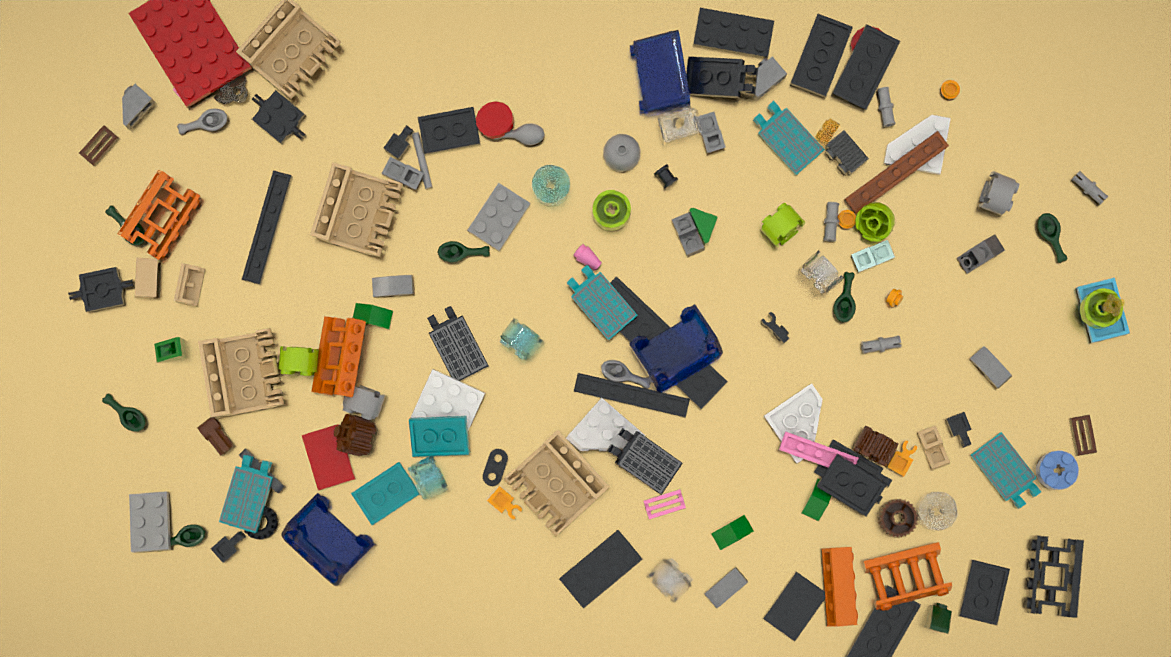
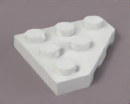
[884,115,951,175]
[764,383,823,464]
[566,398,645,451]

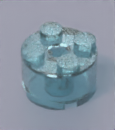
[532,165,570,206]
[499,318,544,360]
[408,455,449,500]

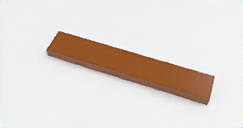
[845,131,949,214]

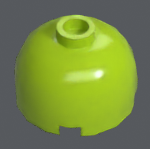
[855,202,895,242]

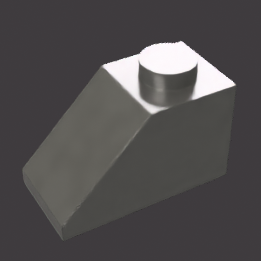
[754,56,787,101]
[122,83,155,129]

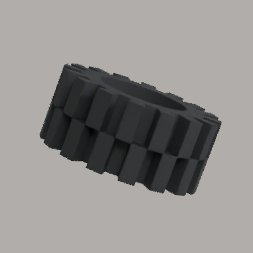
[244,505,278,540]

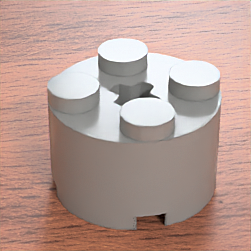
[979,171,1020,215]
[342,385,386,420]

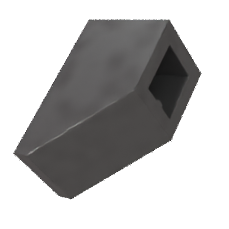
[957,234,1005,274]

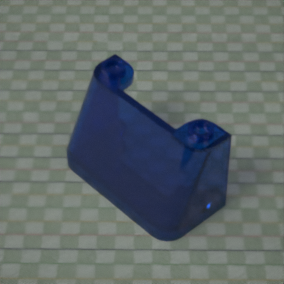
[629,30,691,117]
[629,304,723,392]
[281,493,375,586]

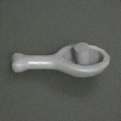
[177,108,227,135]
[495,123,545,145]
[601,360,652,389]

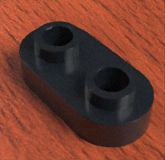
[483,449,508,486]

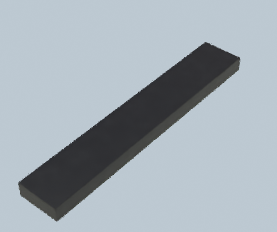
[241,170,292,285]
[573,373,690,418]

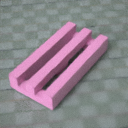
[643,490,686,519]

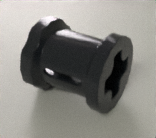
[654,164,678,189]

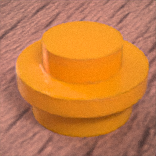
[941,80,960,99]
[838,210,856,229]
[886,289,903,307]

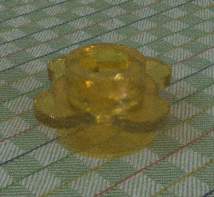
[1102,294,1125,317]

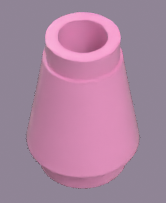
[573,244,602,271]

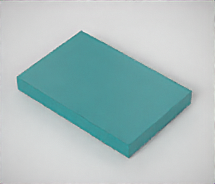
[409,416,470,457]
[351,462,421,526]

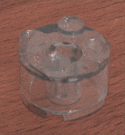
[801,250,844,294]
[916,492,958,531]
[647,558,693,603]

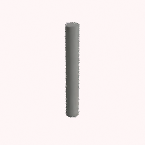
[412,132,432,189]

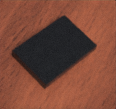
[418,107,481,155]
[817,453,887,517]
[959,560,1010,625]
[763,571,825,642]

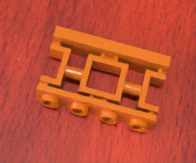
[117,169,200,260]
[311,316,366,397]

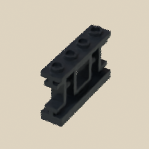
[1025,535,1084,618]

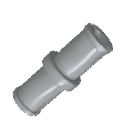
[877,87,896,127]
[1072,171,1108,205]
[824,202,839,242]
[861,335,902,354]

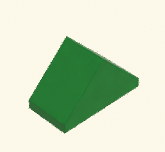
[688,207,718,246]
[353,303,393,329]
[154,337,187,362]
[801,478,831,522]
[711,515,754,550]

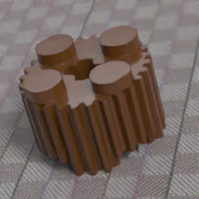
[334,414,376,456]
[853,425,899,467]
[877,499,918,538]

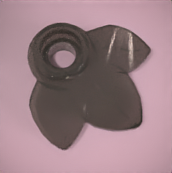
[214,74,248,104]

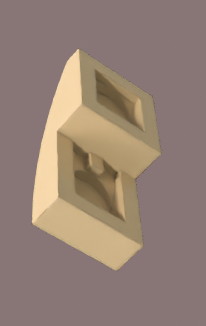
[918,425,950,471]

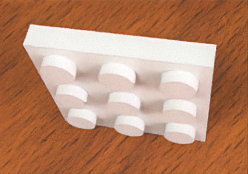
[411,369,485,431]

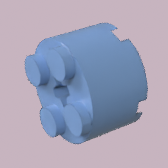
[1036,451,1079,490]

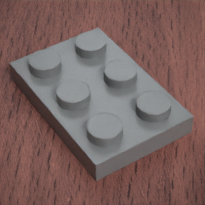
[467,183,531,252]
[129,491,171,553]

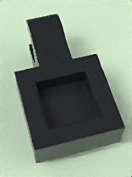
[383,125,414,160]
[761,312,789,345]
[946,412,972,448]
[211,531,246,563]

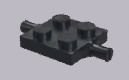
[252,90,306,144]
[68,267,134,313]

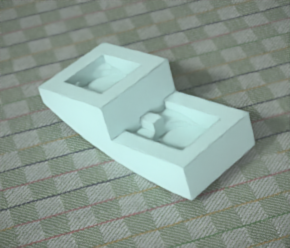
[852,240,896,272]

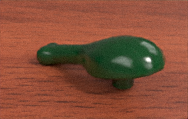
[105,205,145,246]
[1038,213,1068,263]
[437,241,490,263]
[834,272,856,323]
[102,393,146,432]
[158,524,205,552]

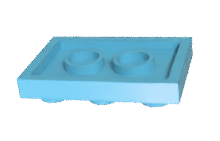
[1076,278,1130,343]

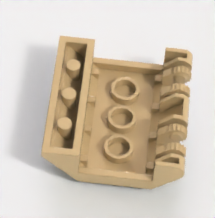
[236,0,341,99]
[310,162,403,257]
[198,328,284,417]
[504,430,610,537]

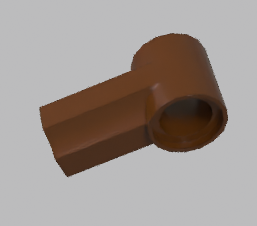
[197,417,234,456]

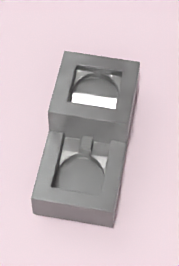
[696,112,726,153]
[381,157,424,190]
[672,212,705,257]
[372,275,414,298]
[970,346,1012,389]
[705,567,749,608]

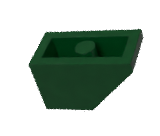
[924,603,952,634]

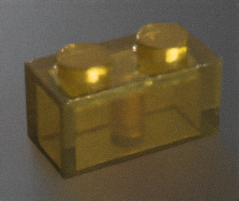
[816,118,840,146]

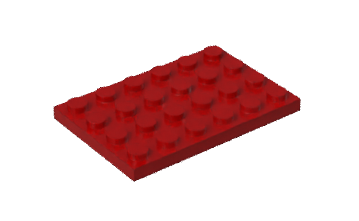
[128,0,252,108]

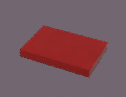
[302,424,355,491]

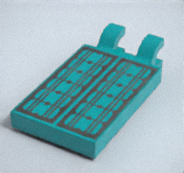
[753,101,825,175]
[567,265,638,341]
[970,432,1041,509]
[219,455,274,533]

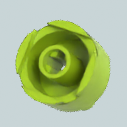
[593,190,631,231]
[761,203,805,248]
[1080,288,1123,329]
[278,346,319,376]

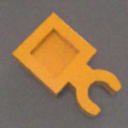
[887,440,917,477]
[487,486,522,520]

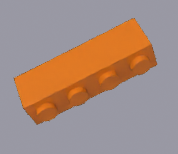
[822,547,858,627]

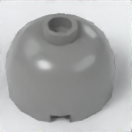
[603,134,641,172]

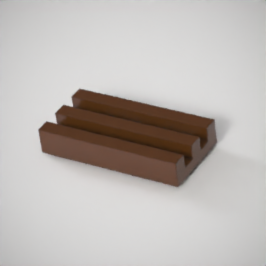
[79,125,119,166]
[1070,415,1097,456]

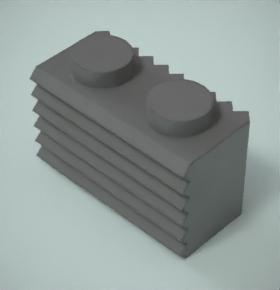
[825,130,869,175]

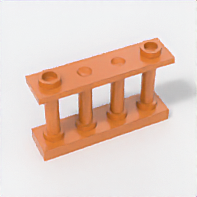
[863,542,952,611]

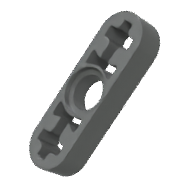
[239,448,285,494]

